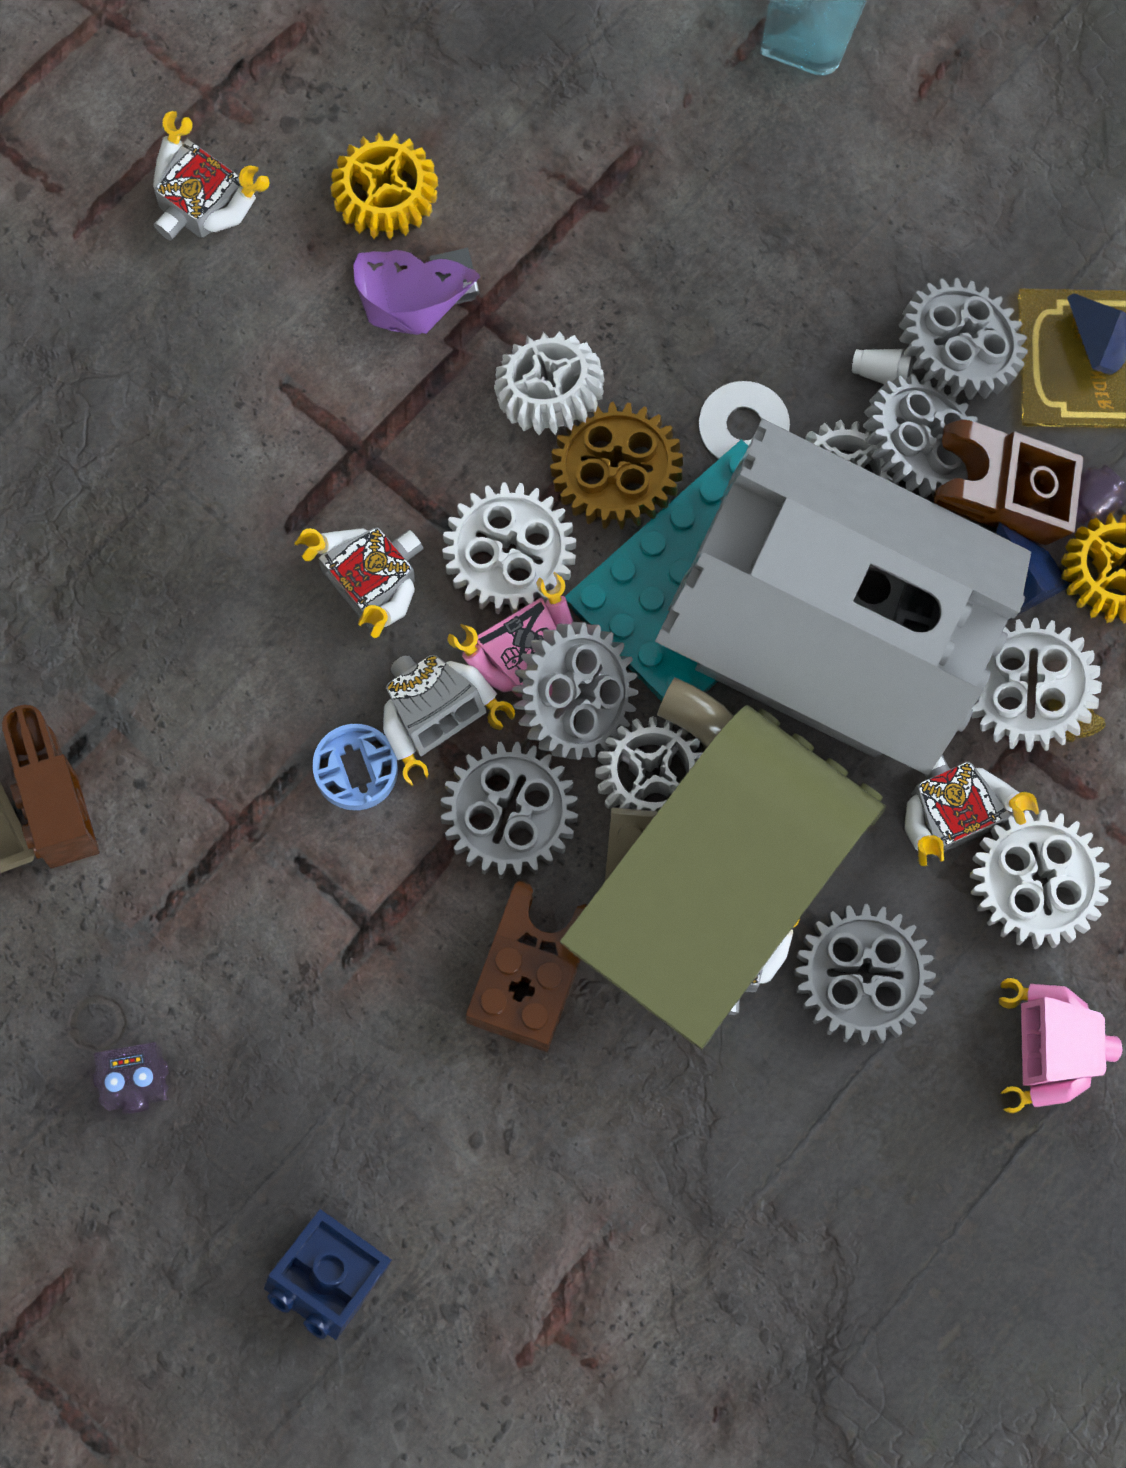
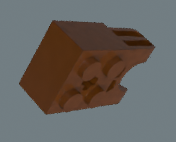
[934,419,1084,546]
[2,705,100,869]
[466,881,587,1052]

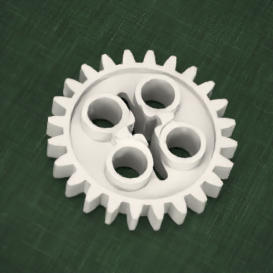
[442,482,576,614]
[971,618,1102,752]
[970,810,1111,949]

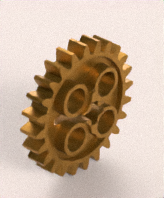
[550,402,683,529]

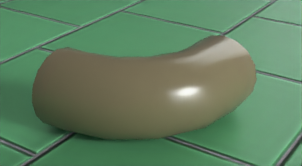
[657,677,733,752]

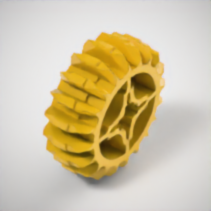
[330,132,438,240]
[1061,513,1126,624]

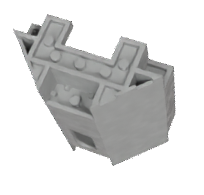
[655,418,1031,775]

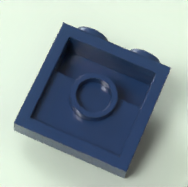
[264,1209,392,1340]

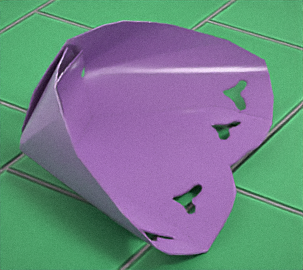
[353,250,480,335]

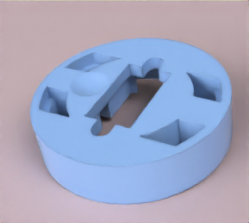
[313,724,398,810]

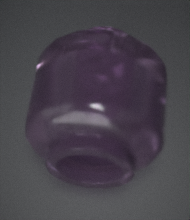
[1076,465,1126,526]

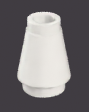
[852,349,913,384]

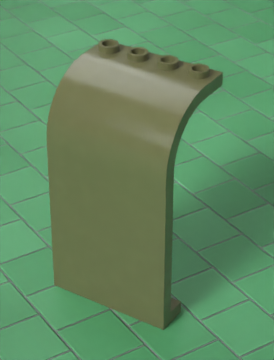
[560,705,886,1051]

